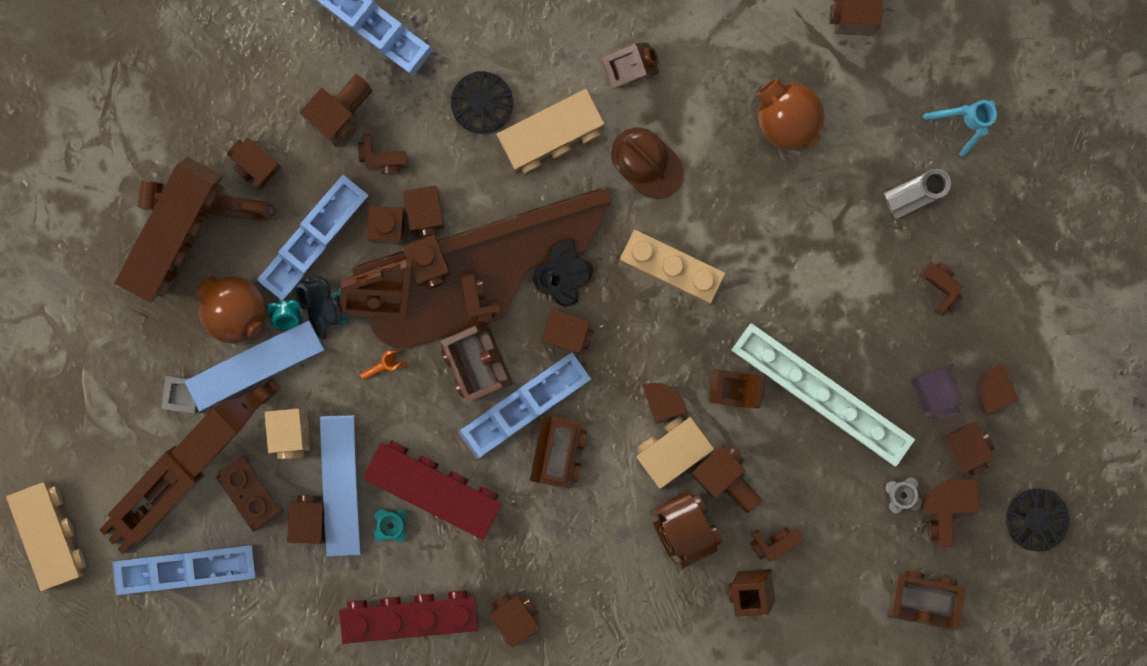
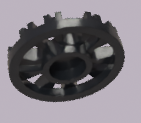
[451,71,513,134]
[1006,489,1070,552]

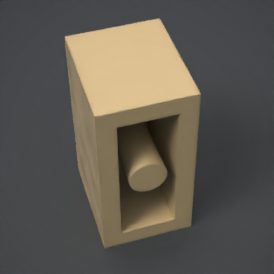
[635,416,714,489]

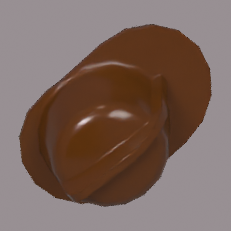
[611,127,683,199]

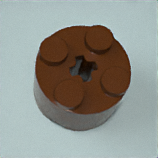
[649,492,723,570]

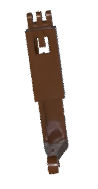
[99,378,281,554]

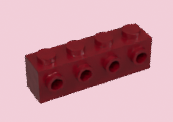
[363,440,502,540]
[339,590,479,644]

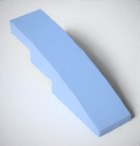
[316,0,433,77]
[256,175,369,301]
[184,321,325,412]
[458,352,591,459]
[320,415,361,556]
[112,545,255,595]

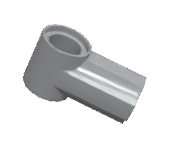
[883,169,951,220]

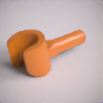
[360,349,408,380]

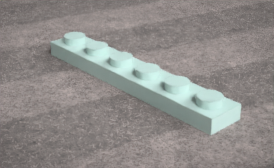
[731,323,915,467]

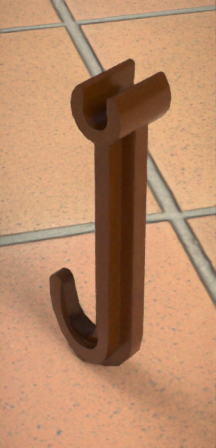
[138,181,276,221]

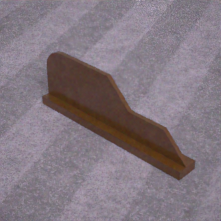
[352,186,612,348]

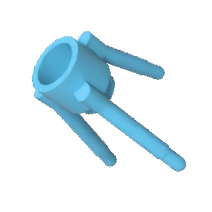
[923,100,997,157]

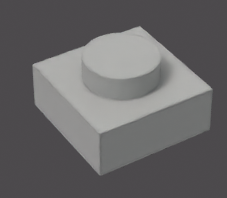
[161,376,197,414]

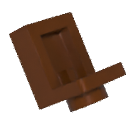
[358,133,408,175]
[403,234,451,290]
[920,262,964,315]
[709,370,765,409]

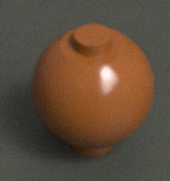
[757,78,825,150]
[196,276,266,344]

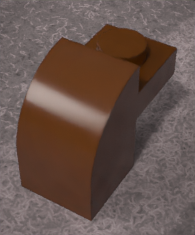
[921,479,979,547]

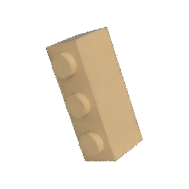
[497,89,604,174]
[619,229,725,306]
[264,408,312,460]
[6,482,86,591]

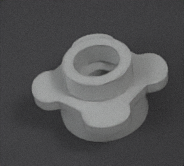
[885,477,922,513]

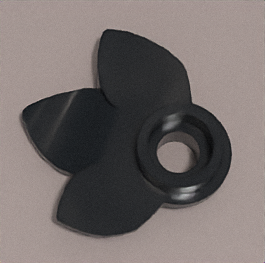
[533,239,594,306]
[296,276,342,339]

